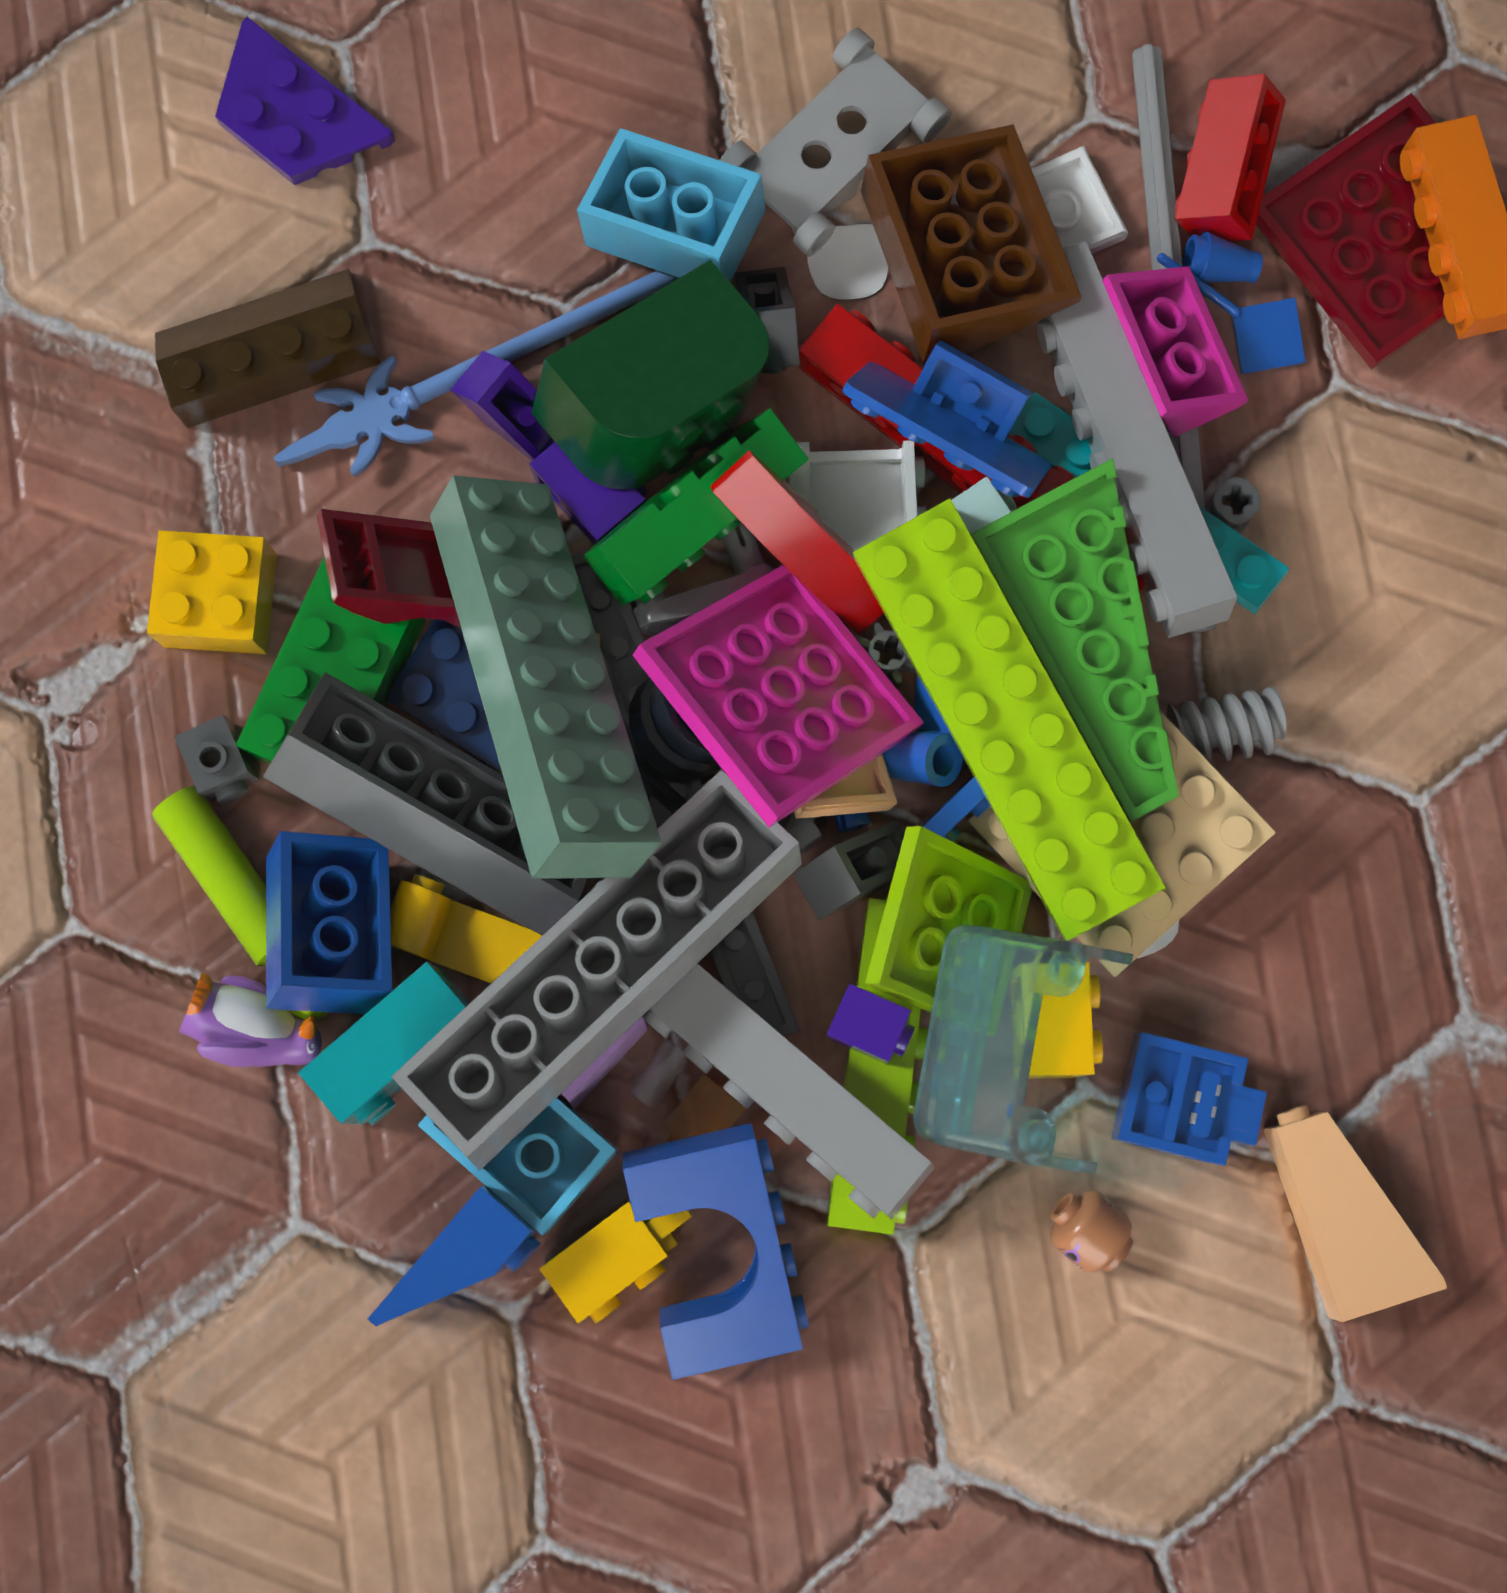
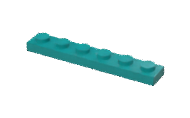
[1009,392,1290,615]

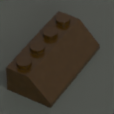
[155,269,381,428]

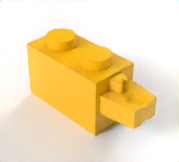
[539,1201,693,1324]

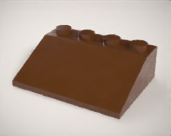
[861,124,1082,363]

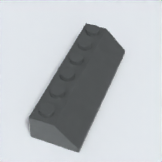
[263,672,587,936]

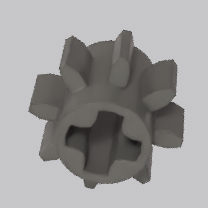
[858,622,916,689]

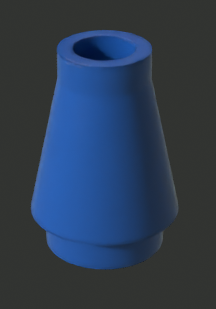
[1182,232,1263,283]

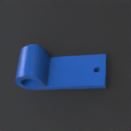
[883,674,963,787]

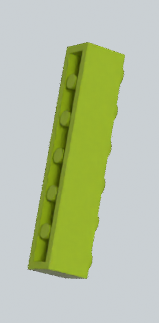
[826,898,928,1235]

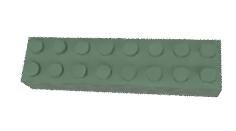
[430,475,661,879]

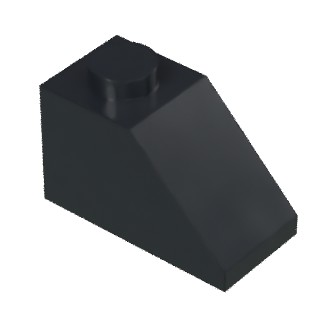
[735,267,800,374]

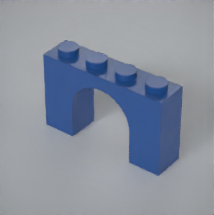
[623,1123,809,1380]

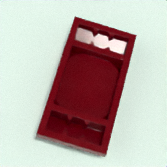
[317,509,461,629]

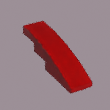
[710,450,884,635]

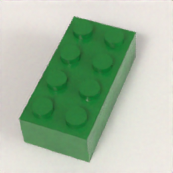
[236,557,427,765]

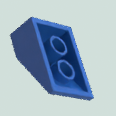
[368,1186,541,1326]

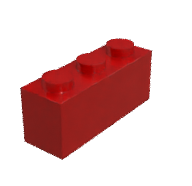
[1175,73,1286,241]

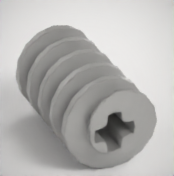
[1166,687,1286,762]

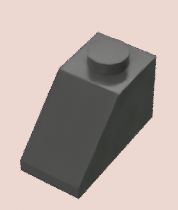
[793,820,904,920]

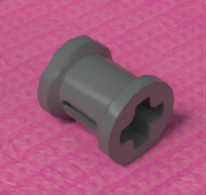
[1205,477,1261,533]

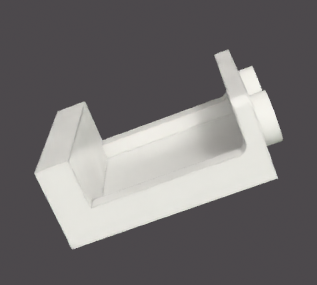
[788,441,926,551]

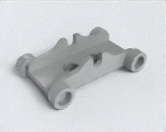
[719,28,952,257]

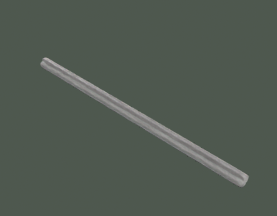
[1132,44,1217,633]

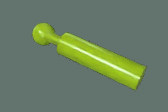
[152,785,329,1020]

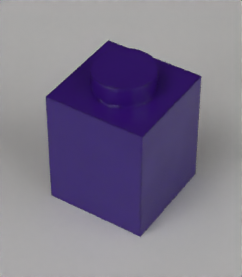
[826,984,915,1064]

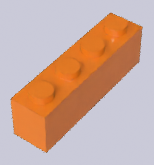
[1400,114,1507,340]

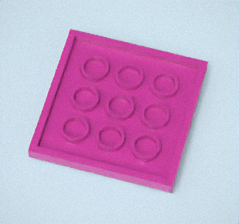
[632,565,924,827]

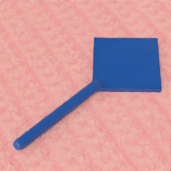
[1157,253,1306,374]

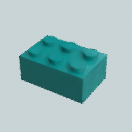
[298,962,470,1125]

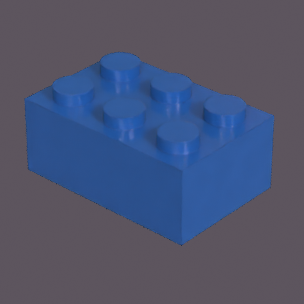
[266,831,392,1014]

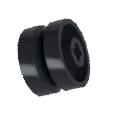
[629,678,721,781]

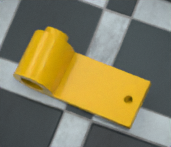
[390,874,542,984]

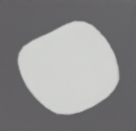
[807,224,888,300]

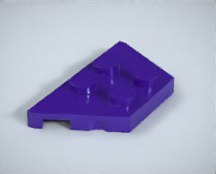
[215,17,395,185]

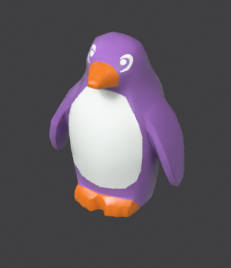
[178,973,322,1067]

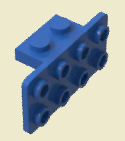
[842,340,1051,497]

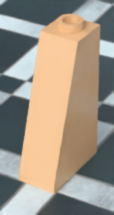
[1263,1105,1447,1322]

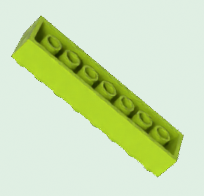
[853,498,1165,941]

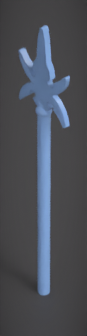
[274,270,679,477]

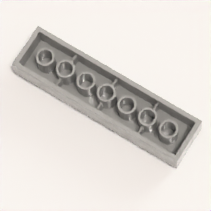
[391,770,802,1171]

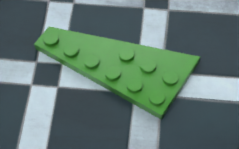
[970,458,1179,822]

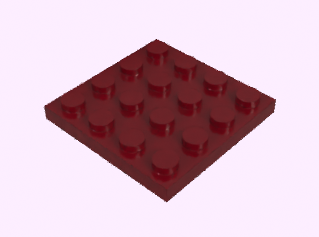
[1256,93,1507,370]

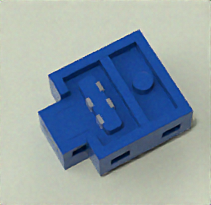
[1111,1032,1267,1166]

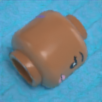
[1050,1190,1133,1273]

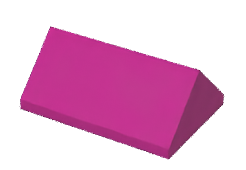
[1102,266,1248,438]

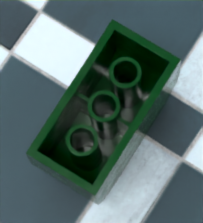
[532,260,769,489]

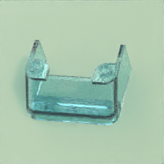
[913,924,1133,1174]

